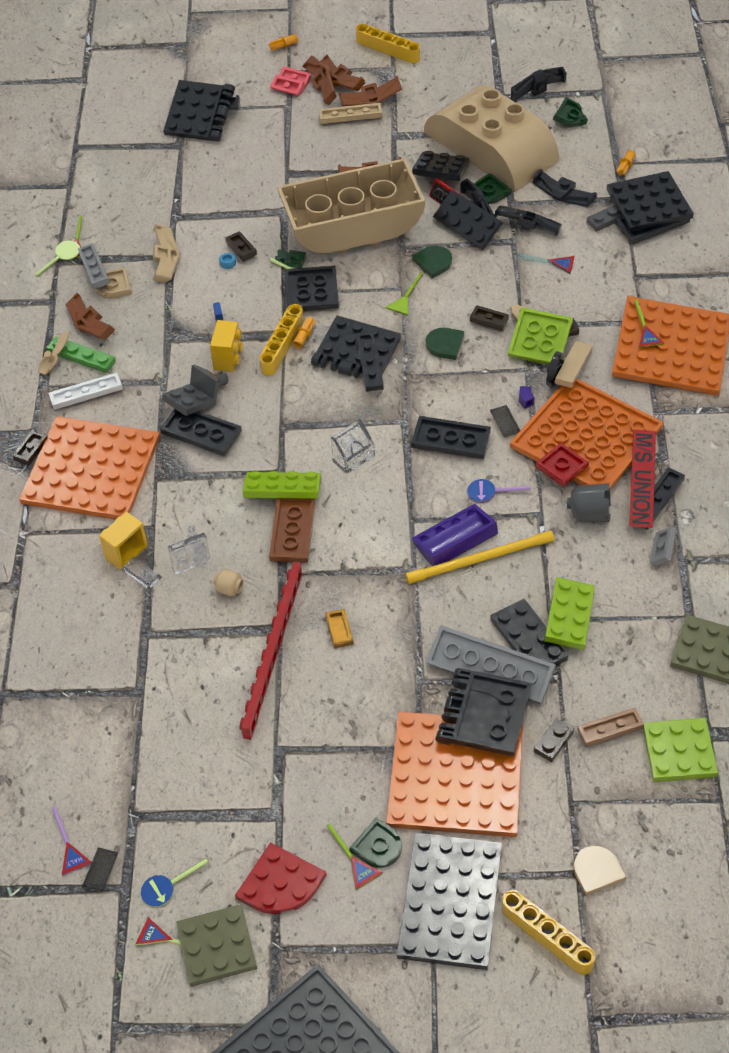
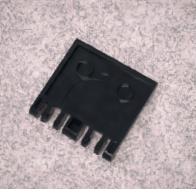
[163,80,235,142]
[311,315,401,378]
[435,668,532,757]

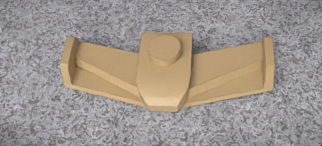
[153,224,179,283]

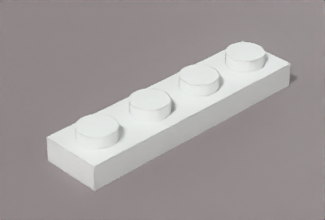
[48,373,123,410]

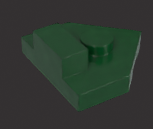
[553,97,588,126]

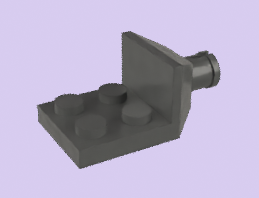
[162,364,229,416]

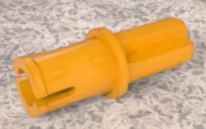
[269,34,298,51]
[616,150,636,176]
[292,317,316,349]

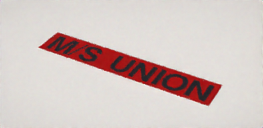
[629,430,656,528]

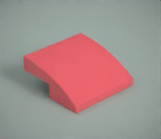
[270,66,312,96]

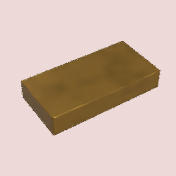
[325,609,354,649]

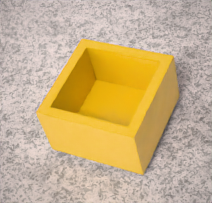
[210,320,243,372]
[99,512,148,570]

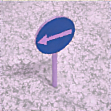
[467,479,531,502]

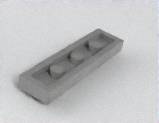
[78,243,110,289]

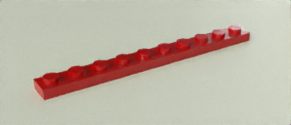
[239,562,302,740]

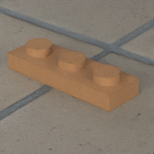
[577,707,644,747]

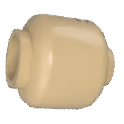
[213,569,244,597]

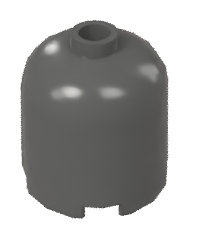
[567,483,611,522]

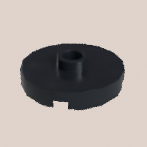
[546,351,565,387]

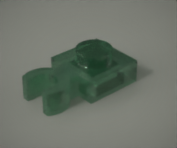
[275,250,306,268]

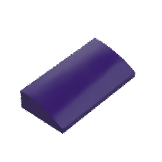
[412,504,498,566]

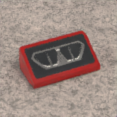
[429,178,459,205]

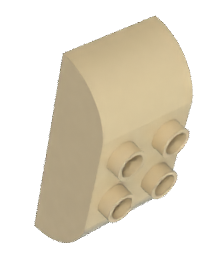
[424,85,559,192]
[277,158,425,253]

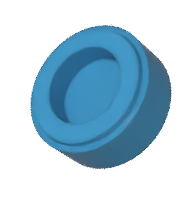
[219,253,236,269]

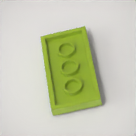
[243,471,321,499]
[544,577,595,650]

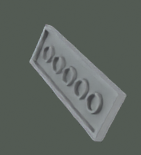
[426,625,556,704]

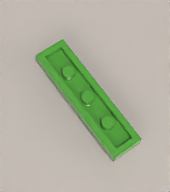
[46,336,116,373]

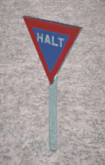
[516,253,575,274]

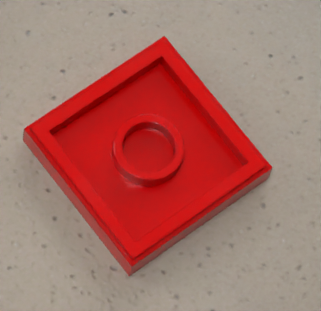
[535,443,589,488]

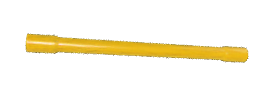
[405,530,555,584]

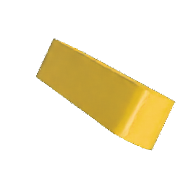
[356,24,420,63]
[259,304,304,376]
[502,890,595,975]

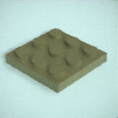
[670,614,729,684]
[176,904,257,987]

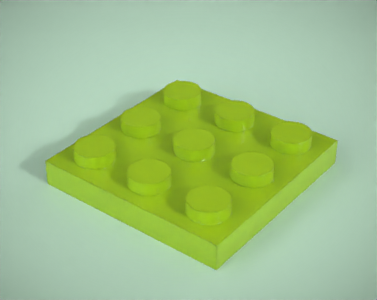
[508,307,573,365]
[643,718,718,782]

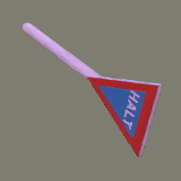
[52,807,93,876]

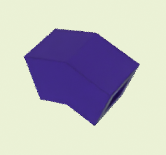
[519,386,535,409]

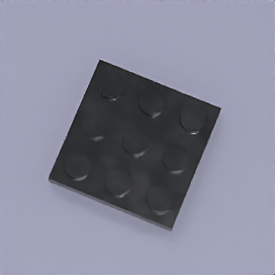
[412,151,469,181]
[285,265,339,311]

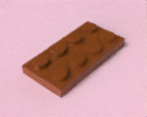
[269,498,315,563]

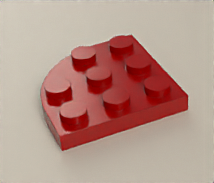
[235,842,327,914]

